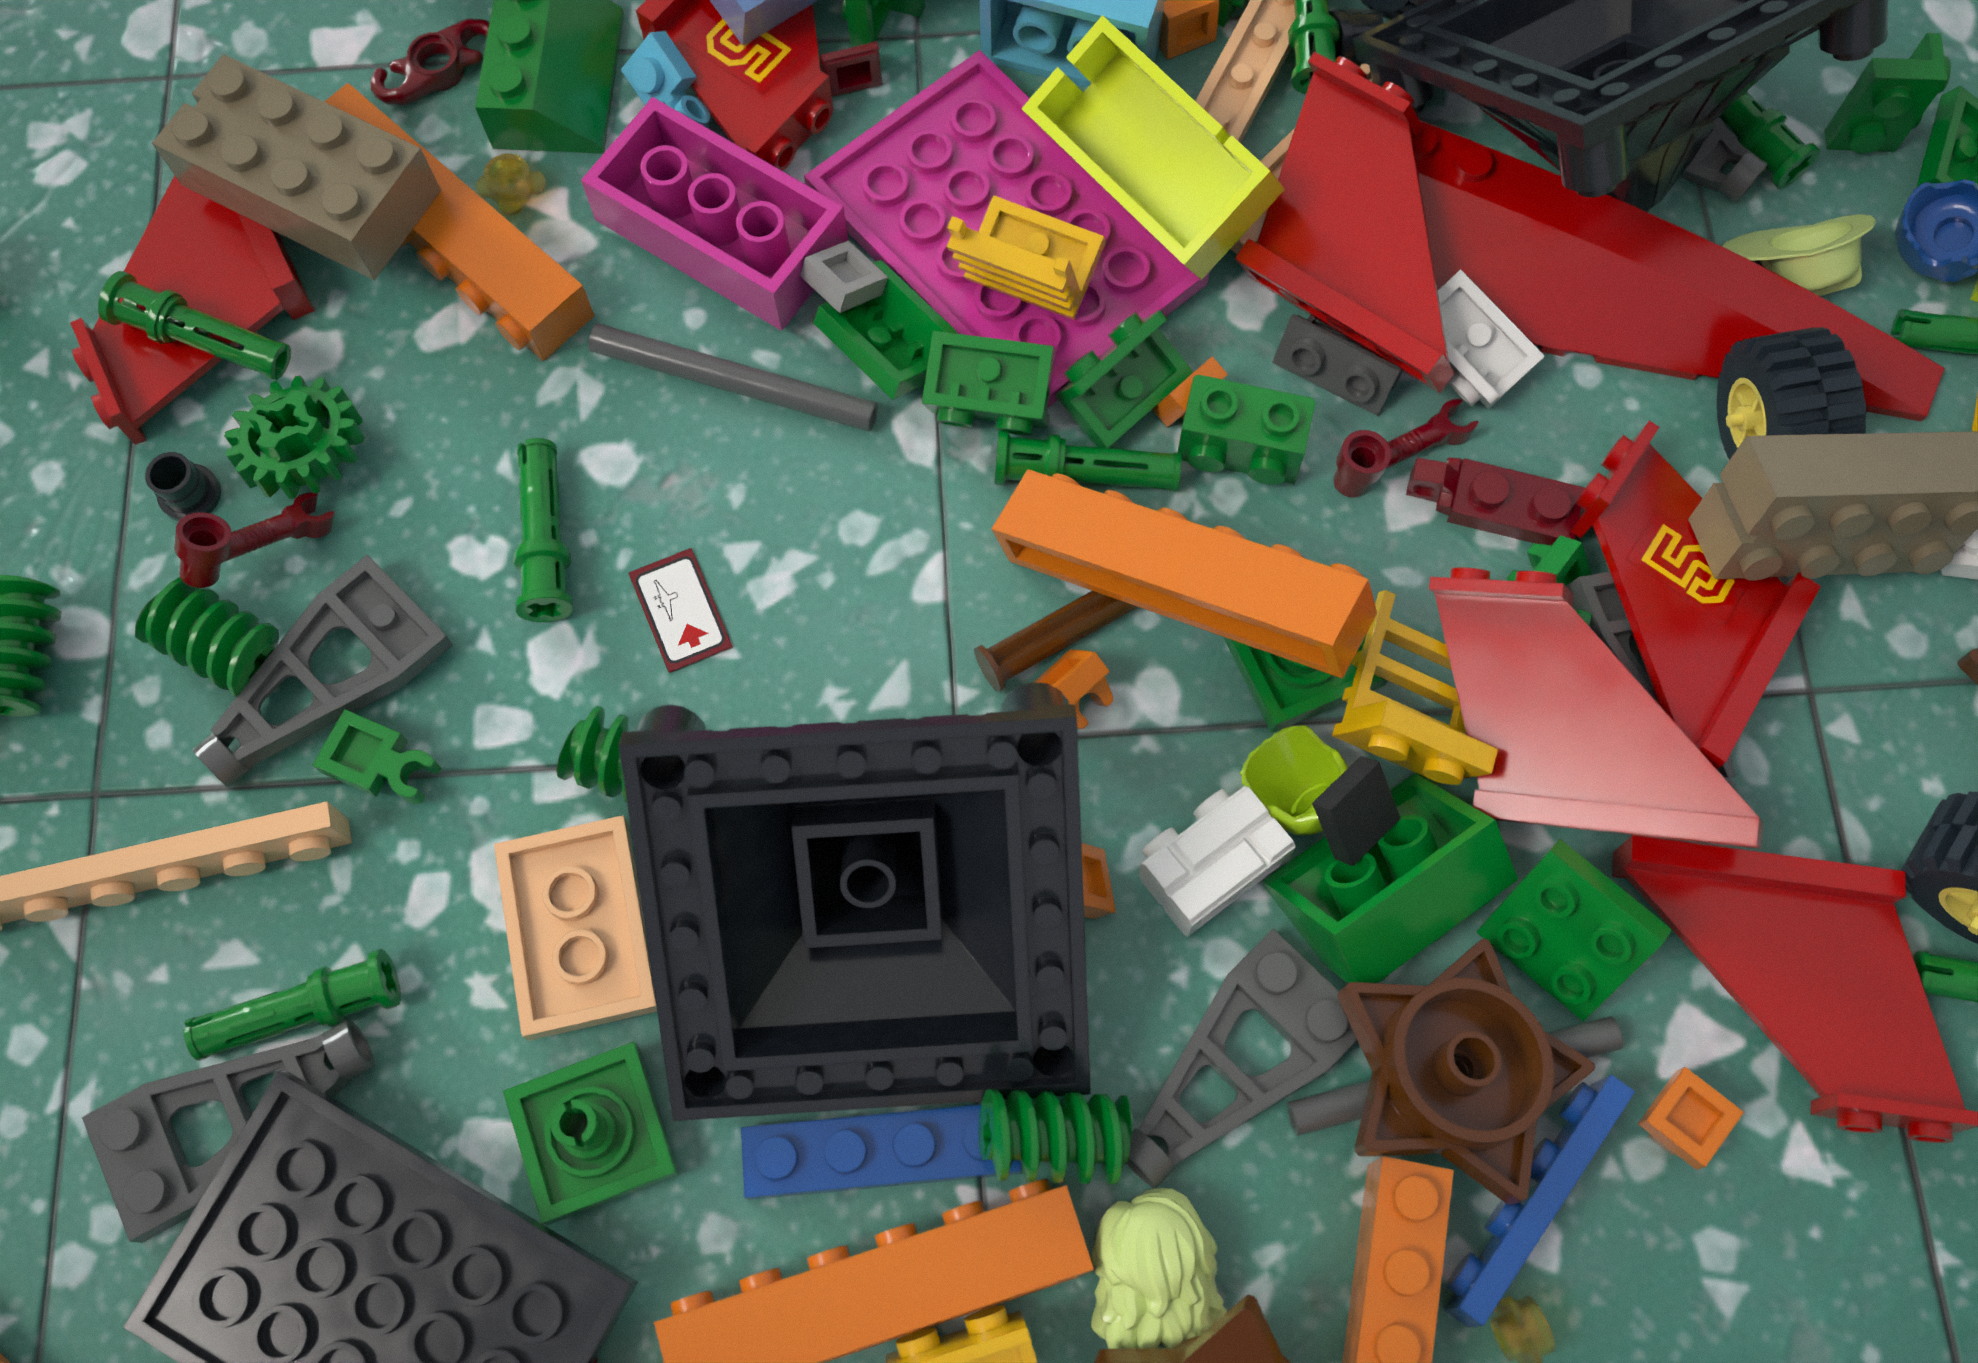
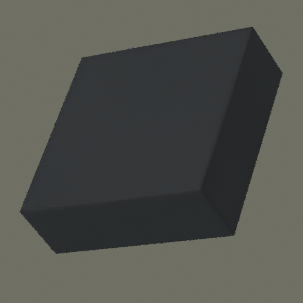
[1312,756,1401,866]

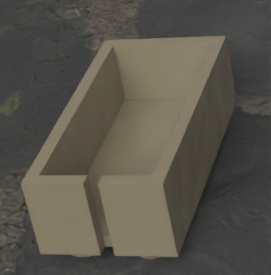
[152,54,441,281]
[1688,431,1978,581]

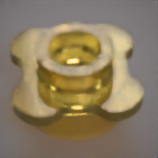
[476,154,546,216]
[1491,1296,1555,1363]

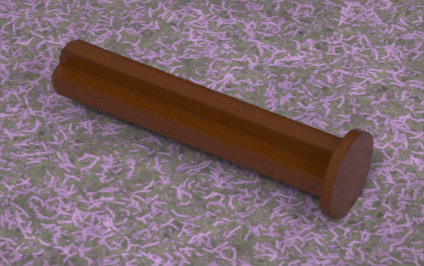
[974,591,1137,692]

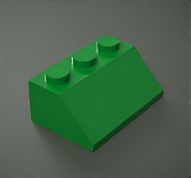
[475,0,624,154]
[1263,773,1518,983]

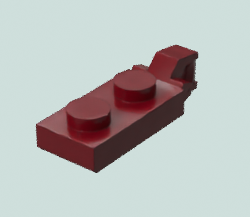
[1406,457,1585,546]

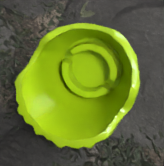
[1240,725,1348,836]

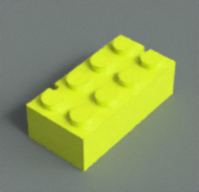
[1021,15,1285,280]

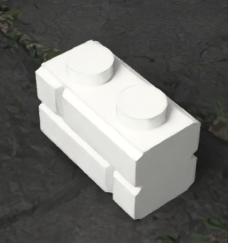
[1138,786,1296,937]

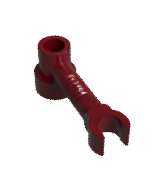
[1333,399,1479,498]
[174,492,335,588]

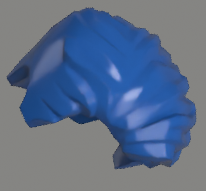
[1895,179,1978,282]

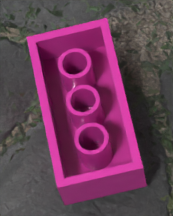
[581,97,849,331]

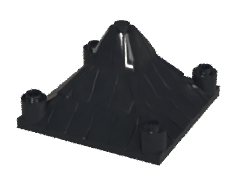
[1353,0,1888,212]
[619,682,1091,1121]

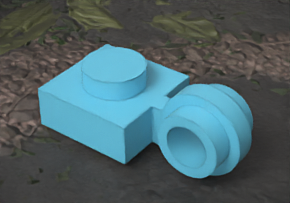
[621,31,710,129]

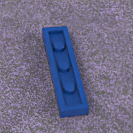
[1444,1074,1635,1328]
[741,1105,1021,1200]

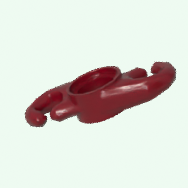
[370,18,490,106]

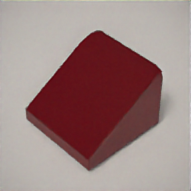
[820,41,883,97]

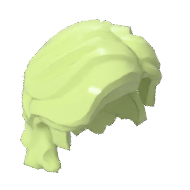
[1091,1188,1227,1349]

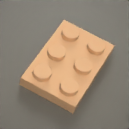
[494,815,657,1041]

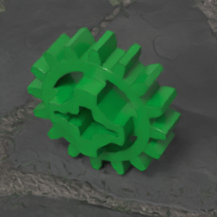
[224,376,365,499]

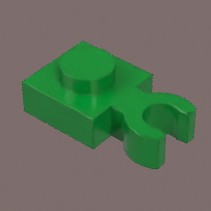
[312,709,441,804]

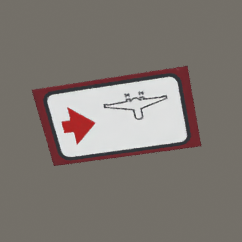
[628,548,733,673]

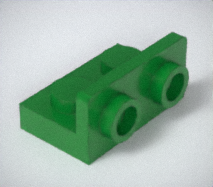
[922,331,1056,436]

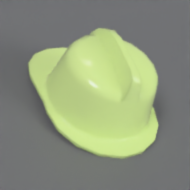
[1722,214,1876,296]

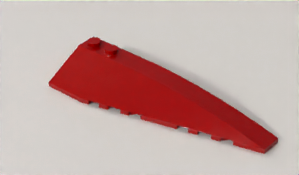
[1412,120,1945,422]

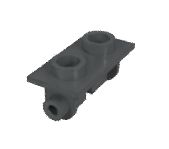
[1272,314,1403,416]

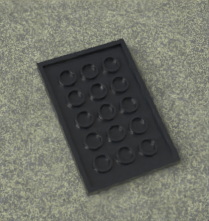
[123,1072,638,1363]

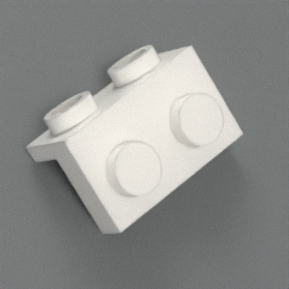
[1438,269,1545,409]

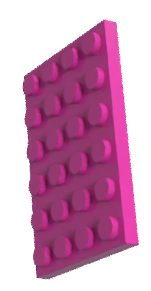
[804,50,1210,408]

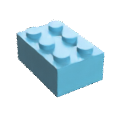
[980,0,1164,88]

